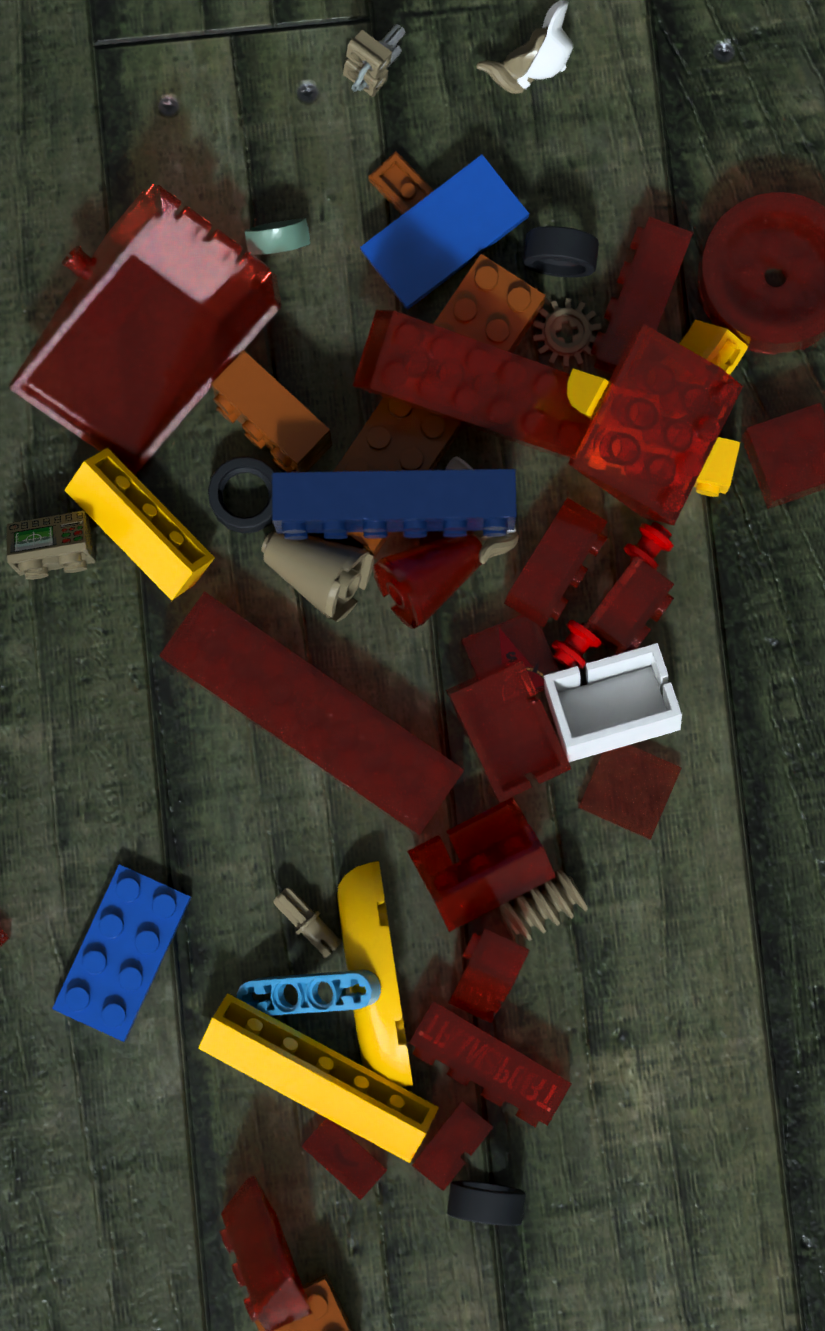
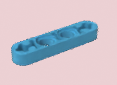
[237,970,381,1016]

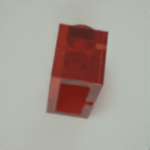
[412,1100,493,1191]

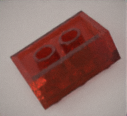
[220,1175,312,1331]

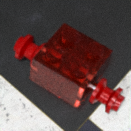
[551,522,674,669]

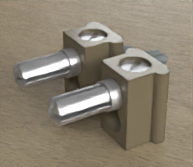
[343,24,405,97]

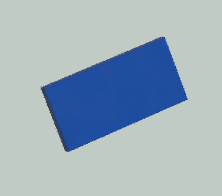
[360,154,529,310]

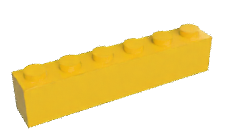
[198,993,439,1163]

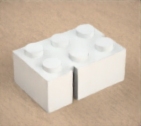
[544,643,682,763]

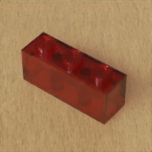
[504,497,608,627]

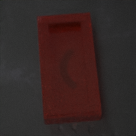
[301,1118,387,1200]

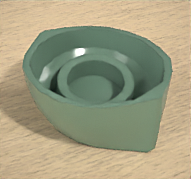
[245,218,310,255]

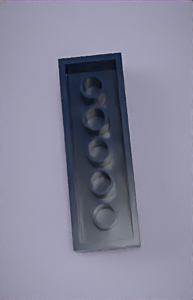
[272,469,516,540]

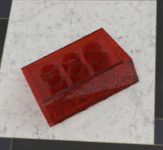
[568,323,743,525]

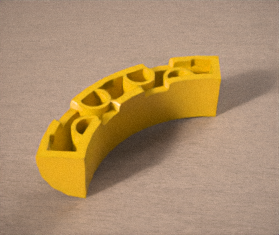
[567,319,749,430]
[337,861,413,1087]

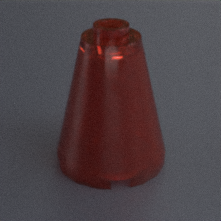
[373,534,483,629]

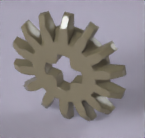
[533,298,602,367]

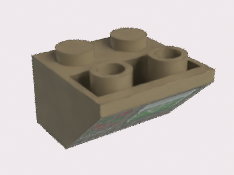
[7,511,96,580]

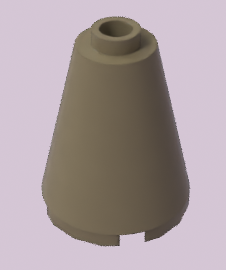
[261,532,374,622]

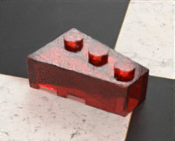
[449,929,530,1023]

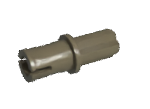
[273,887,343,959]

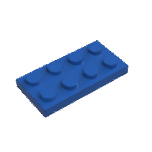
[52,864,192,1042]

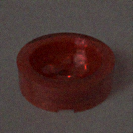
[698,192,825,355]

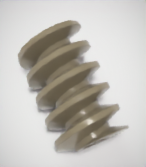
[498,869,588,947]

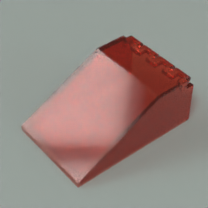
[9,184,282,475]

